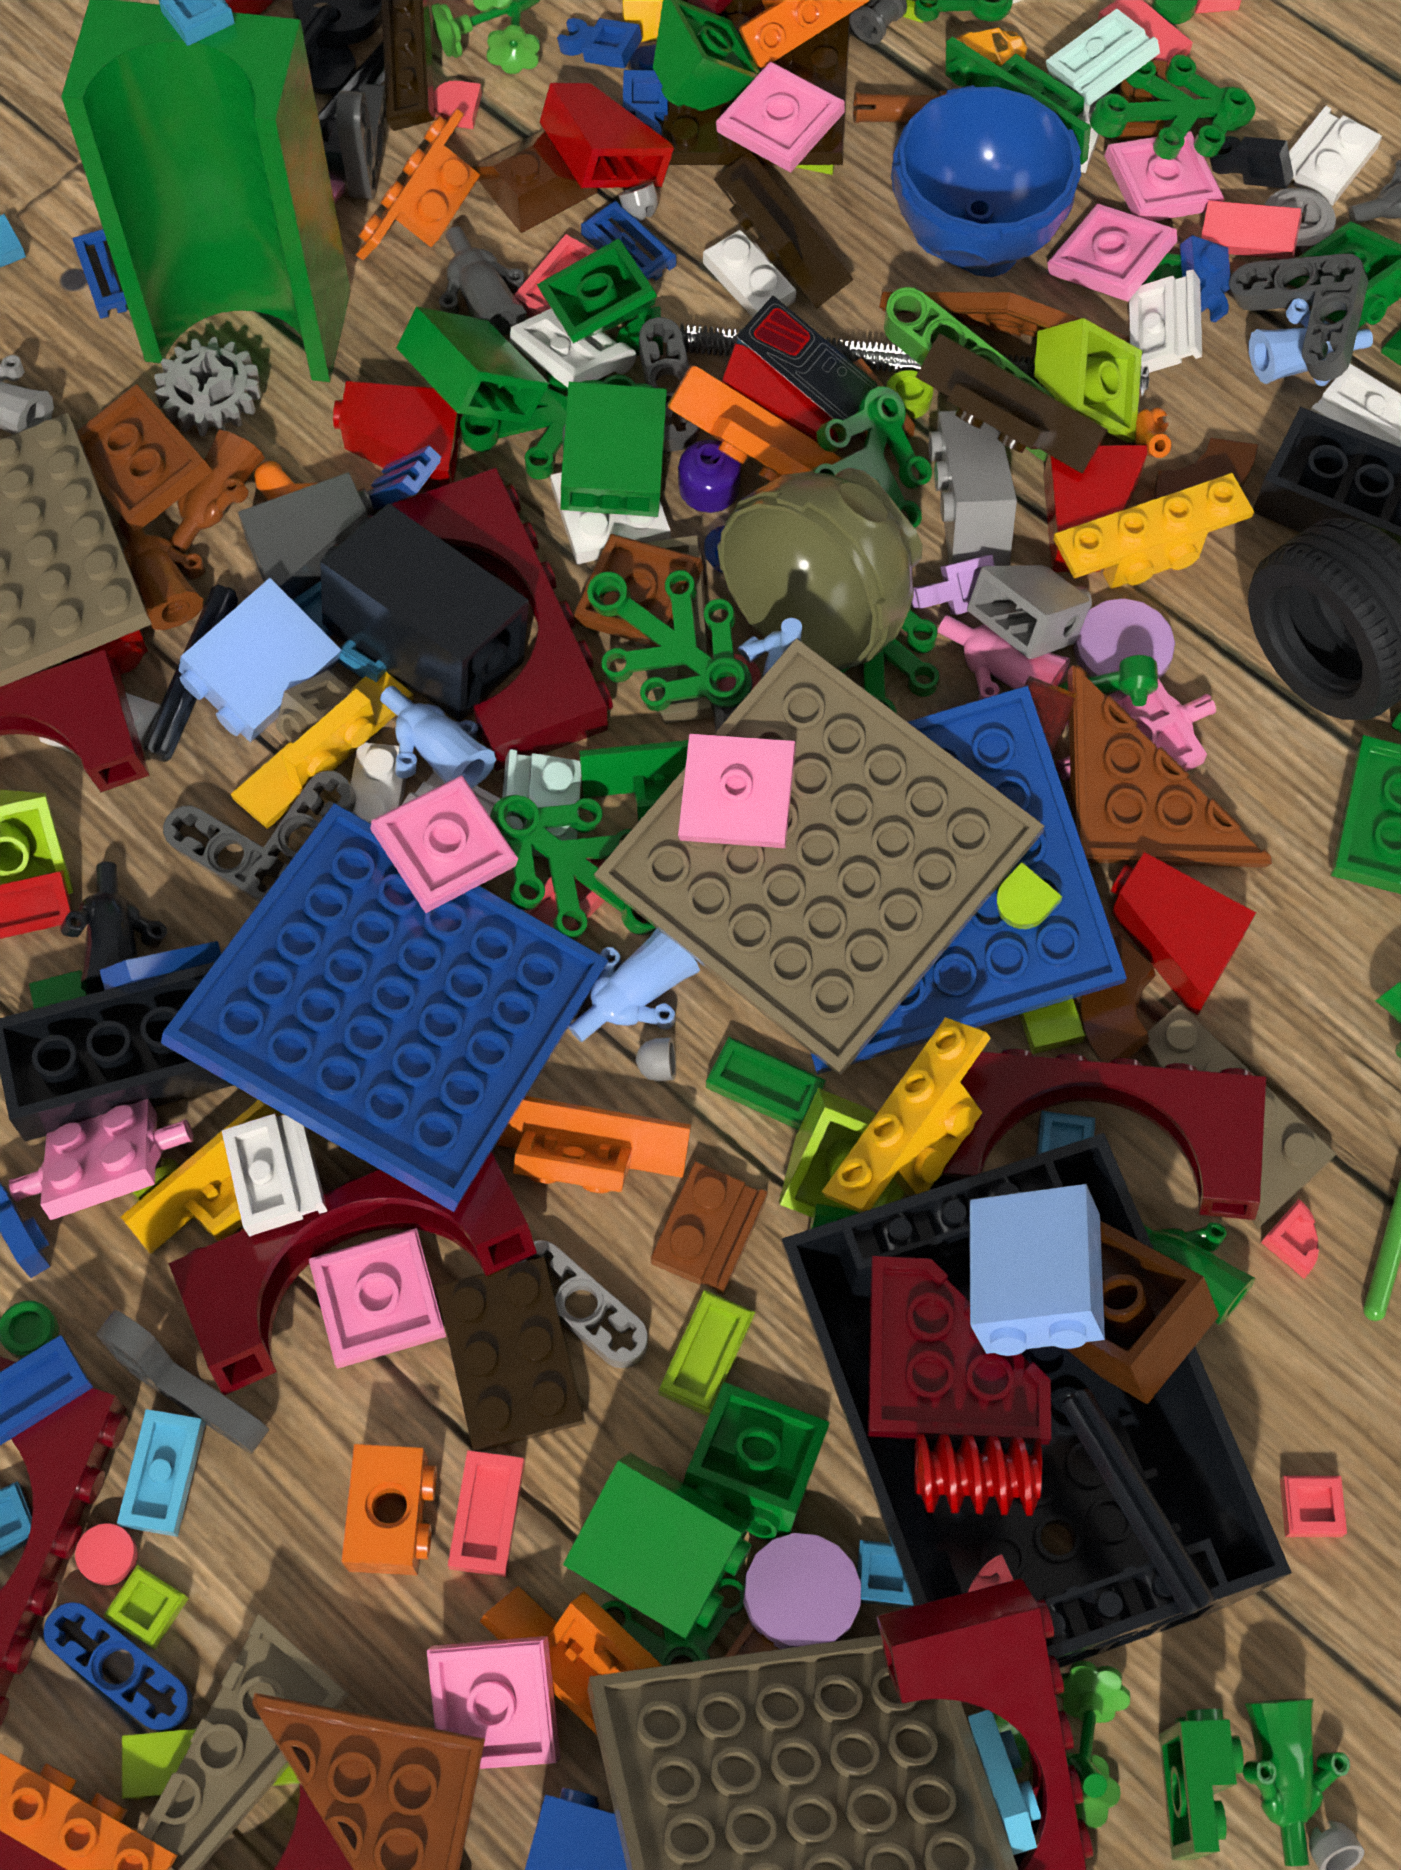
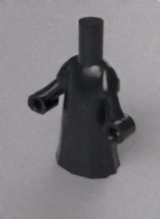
[60,862,167,994]

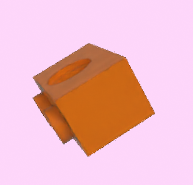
[342,1444,437,1575]

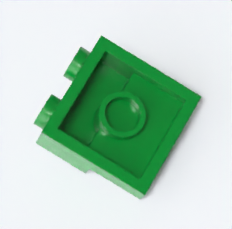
[1288,221,1401,328]
[683,1382,830,1539]
[1159,1709,1244,1860]

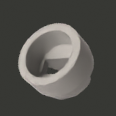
[618,182,658,221]
[636,1037,676,1081]
[1309,1820,1364,1870]

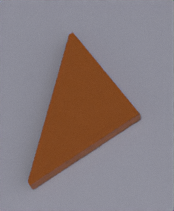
[879,292,1130,344]
[1068,666,1272,868]
[252,1693,485,1870]

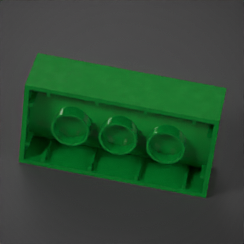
[61,0,351,382]

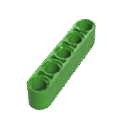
[884,287,1055,462]

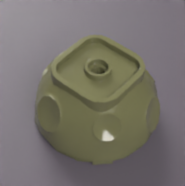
[717,468,923,670]

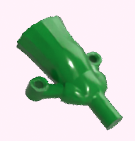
[1143,1222,1256,1326]
[1243,1698,1350,1867]

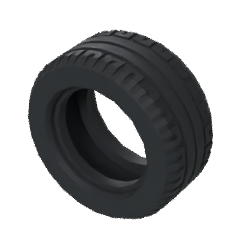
[1248,518,1401,720]

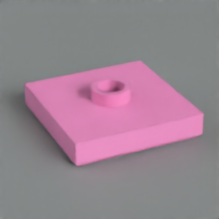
[716,61,845,173]
[1104,131,1224,221]
[1047,203,1177,302]
[678,734,796,848]
[370,775,518,913]
[309,1228,446,1369]
[427,1636,561,1769]

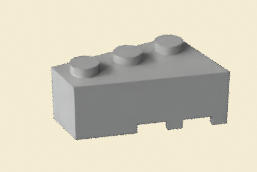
[929,411,1017,566]

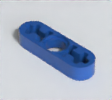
[44,1602,193,1732]

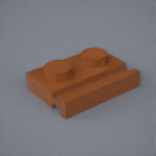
[651,1161,768,1295]

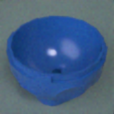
[891,85,1081,277]

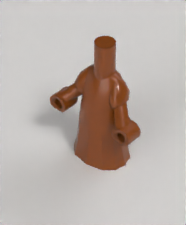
[169,430,265,554]
[118,517,206,630]

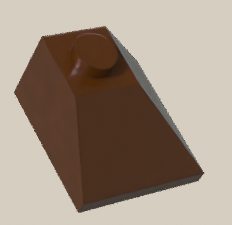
[472,130,597,233]

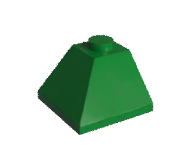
[653,0,760,111]
[537,238,657,343]

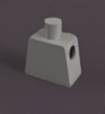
[967,565,1092,659]

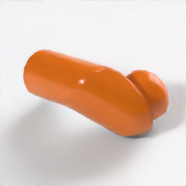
[1135,407,1171,458]
[254,461,319,500]

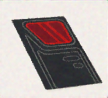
[737,296,878,420]

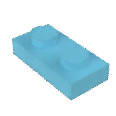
[117,1409,206,1537]
[968,1710,1041,1855]

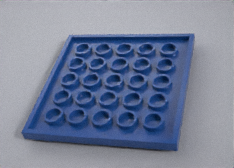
[810,685,1127,1075]
[161,803,609,1212]

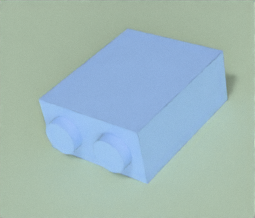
[179,578,342,743]
[970,1184,1105,1356]

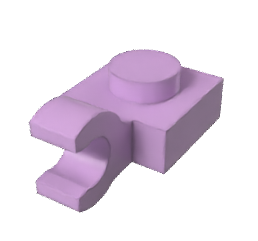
[911,555,995,615]

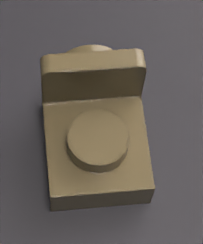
[276,670,353,743]

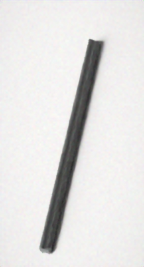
[680,323,1149,396]

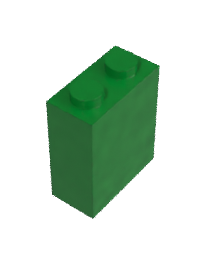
[396,306,549,424]
[560,380,667,517]
[563,1452,752,1639]

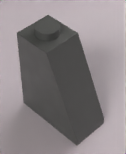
[238,472,375,600]

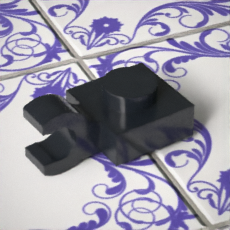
[1210,136,1294,189]

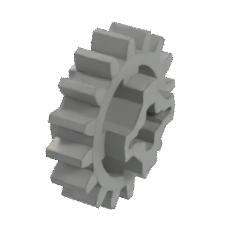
[154,337,261,436]

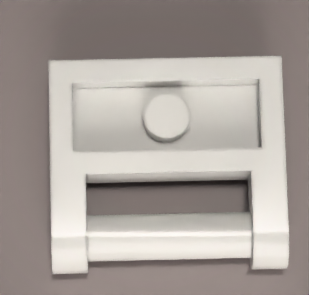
[510,309,636,388]

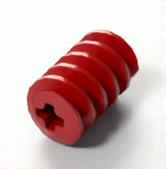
[914,1434,1042,1516]

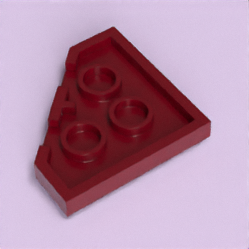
[868,1256,1051,1445]

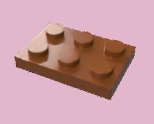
[77,384,213,533]

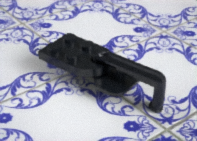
[292,0,382,94]

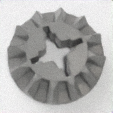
[1264,188,1336,254]

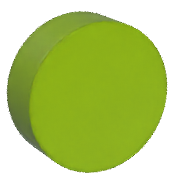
[886,370,933,419]

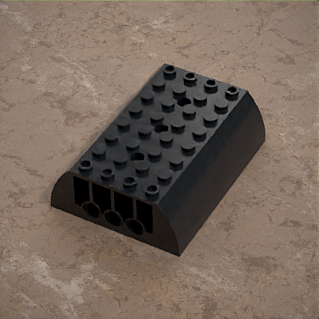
[782,1133,1292,1668]

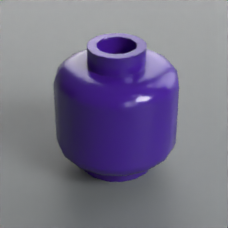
[678,439,742,513]

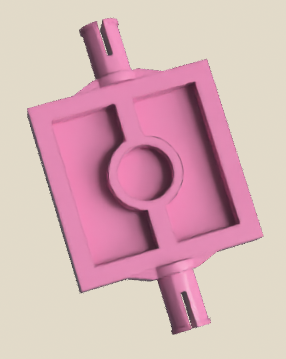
[1056,679,1216,781]
[8,1099,193,1220]

